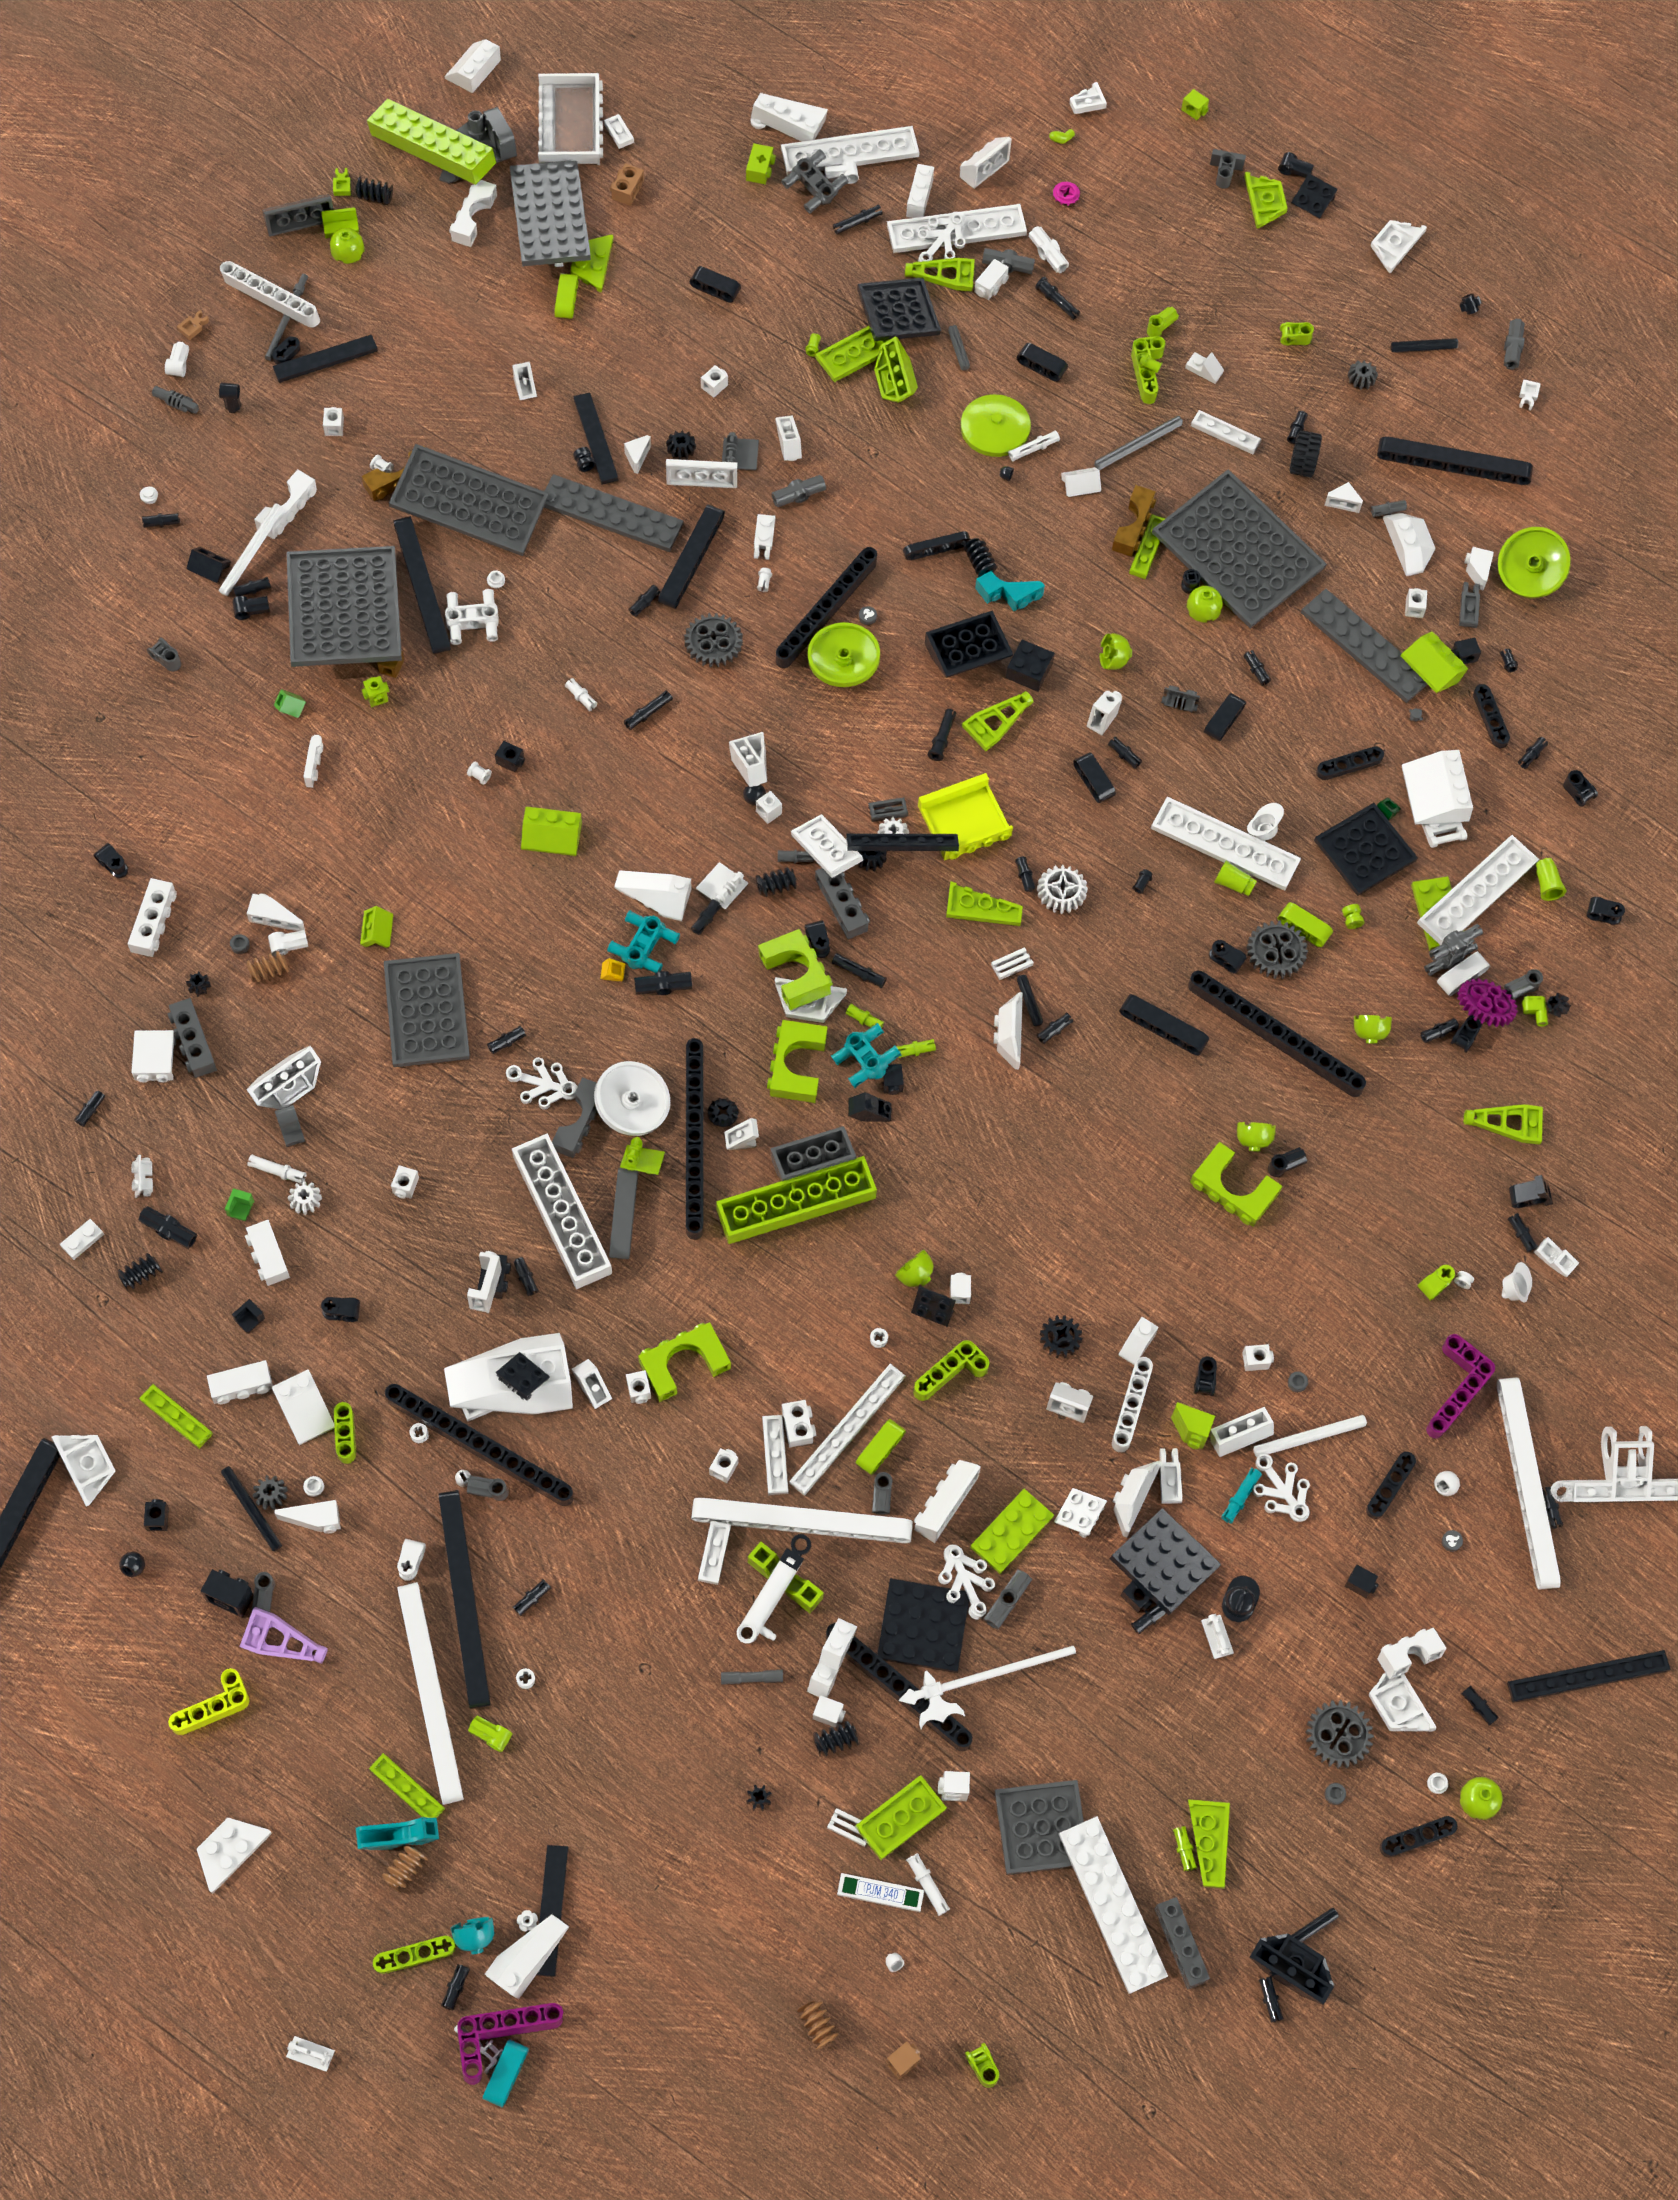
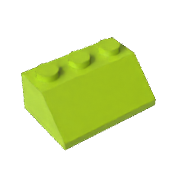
[1401,632,1468,693]
[521,807,582,856]

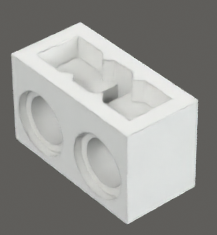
[782,1400,816,1448]
[938,1771,970,1802]

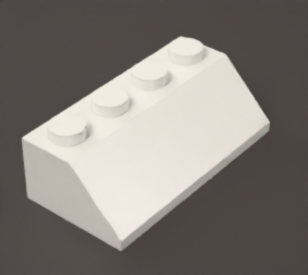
[914,1460,981,1543]

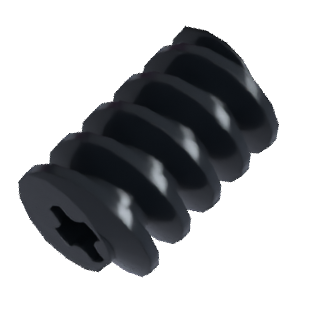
[356,176,393,205]
[964,538,998,577]
[756,867,797,897]
[117,1253,163,1292]
[813,1721,859,1757]

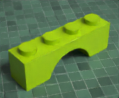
[748,1542,824,1614]

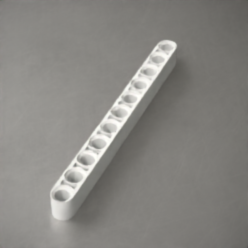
[1497,1377,1560,1590]
[691,1498,913,1543]
[397,1582,464,1805]

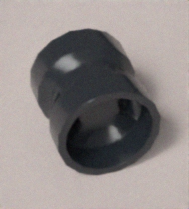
[573,447,595,472]
[1181,569,1201,594]

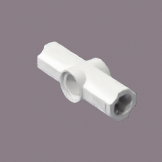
[1029,226,1069,274]

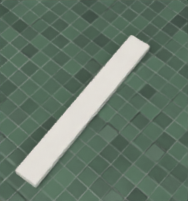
[789,1364,906,1496]

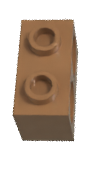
[610,163,644,206]
[885,2042,921,2080]

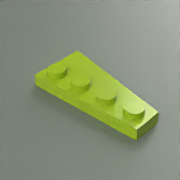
[1188,1799,1230,1889]

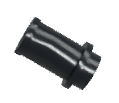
[1500,649,1518,673]
[1132,869,1153,894]

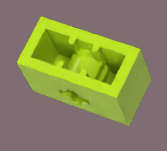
[746,143,776,185]

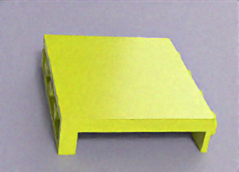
[918,773,1013,861]

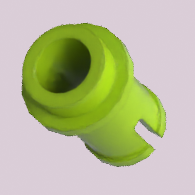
[805,333,821,357]
[1139,354,1162,373]

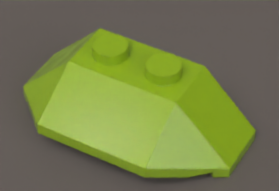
[874,336,918,403]

